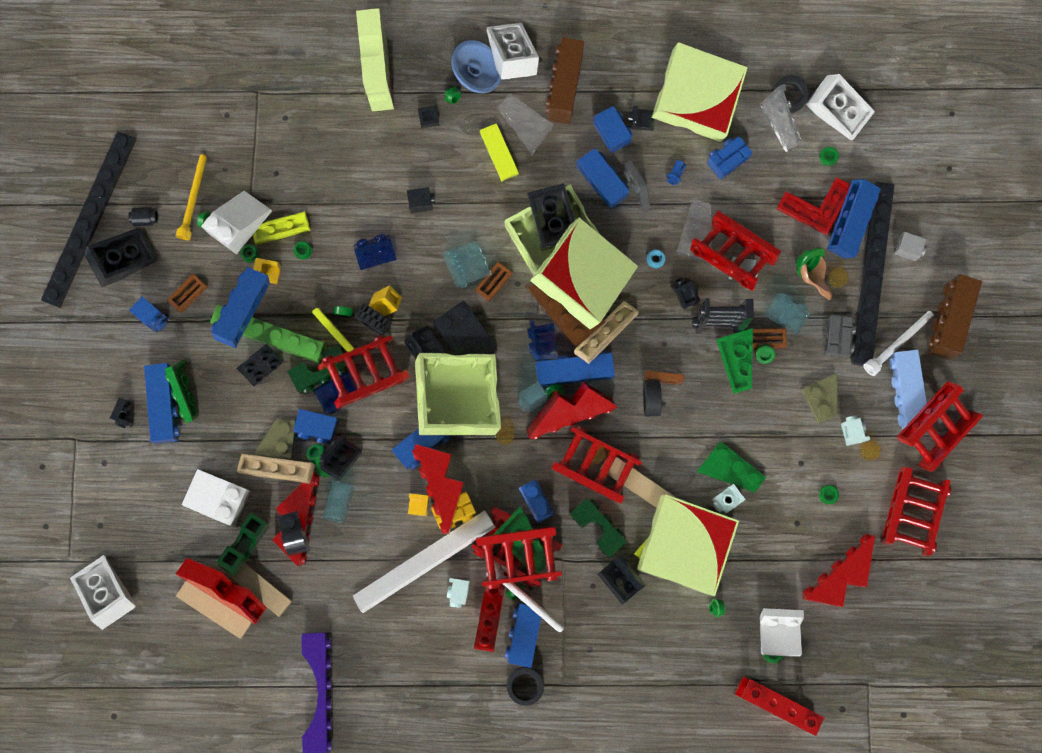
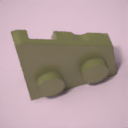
[801,374,837,424]
[254,419,296,459]

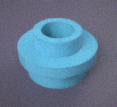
[646,249,665,268]

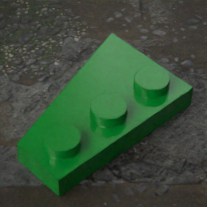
[716,328,753,395]
[165,360,199,423]
[696,441,767,493]
[494,506,547,573]

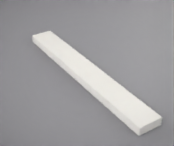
[353,511,496,613]

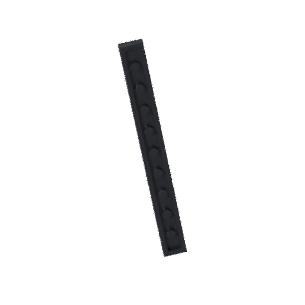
[41,131,136,308]
[851,181,895,366]

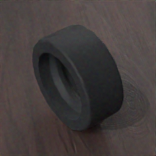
[771,75,809,113]
[643,380,662,417]
[507,667,544,706]

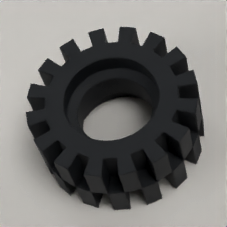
[354,304,391,335]

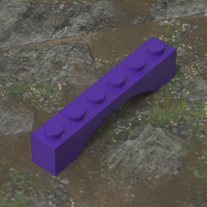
[301,632,333,753]

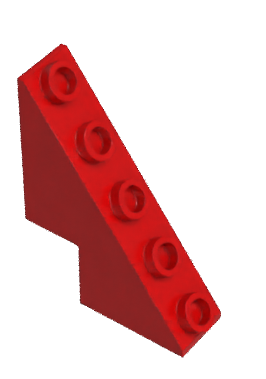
[526,381,617,439]
[412,444,464,535]
[272,472,320,567]
[802,533,875,607]
[175,558,266,624]
[474,573,507,652]

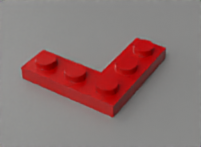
[776,177,851,235]

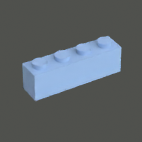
[889,350,927,430]

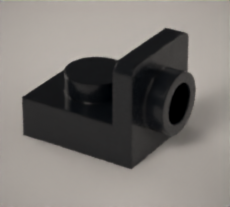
[628,106,655,131]
[670,277,700,309]
[110,397,133,429]

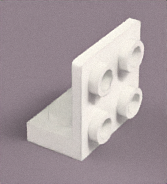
[760,608,804,656]

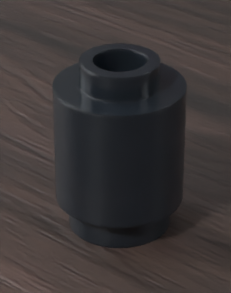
[128,207,158,227]

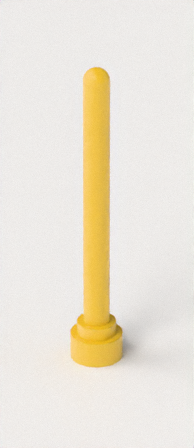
[175,154,207,240]

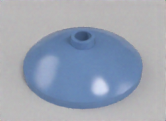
[451,40,501,93]

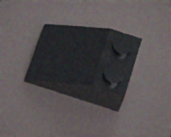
[527,183,574,251]
[84,227,157,287]
[433,300,497,355]

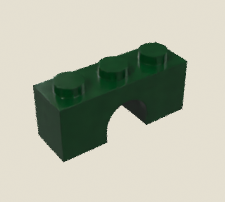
[287,344,348,394]
[569,498,626,558]
[217,512,269,577]

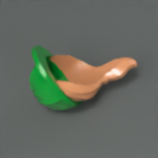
[795,247,832,300]

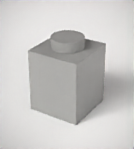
[894,232,927,261]

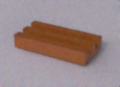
[474,261,513,302]
[167,273,208,314]
[747,328,787,348]
[644,371,684,385]

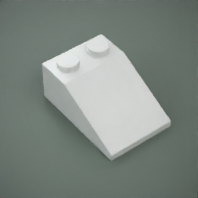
[487,23,539,80]
[805,74,875,140]
[201,191,272,255]
[182,469,251,527]
[70,555,136,630]

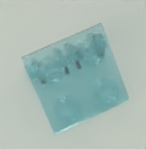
[442,241,491,288]

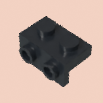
[404,325,447,359]
[319,433,362,481]
[597,555,645,605]

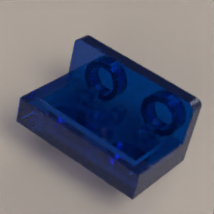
[353,233,397,270]
[527,320,558,361]
[313,372,356,414]

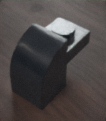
[277,511,310,556]

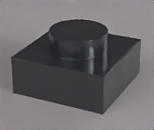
[418,106,439,129]

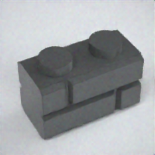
[824,315,856,358]

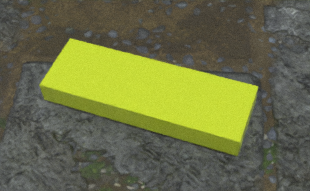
[480,123,519,182]
[253,211,311,245]
[312,308,355,352]

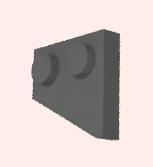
[623,161,650,211]

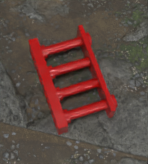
[690,210,781,292]
[318,335,410,409]
[897,381,983,472]
[551,426,642,504]
[880,467,952,556]
[471,506,563,588]
[476,526,563,589]
[734,677,825,736]

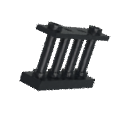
[692,298,754,334]

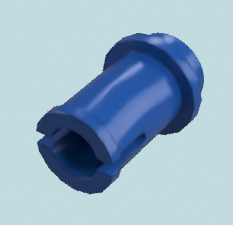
[666,160,687,185]

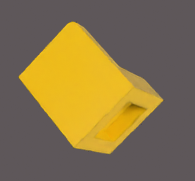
[253,258,281,284]
[369,285,402,317]
[408,493,430,517]

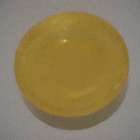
[828,268,848,288]
[495,425,514,445]
[859,441,880,461]
[586,446,605,464]

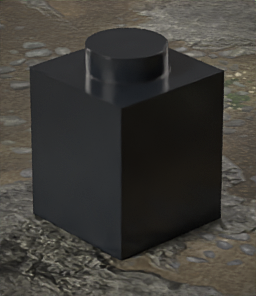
[407,187,436,214]

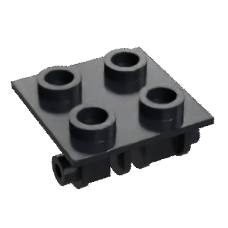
[236,343,283,386]

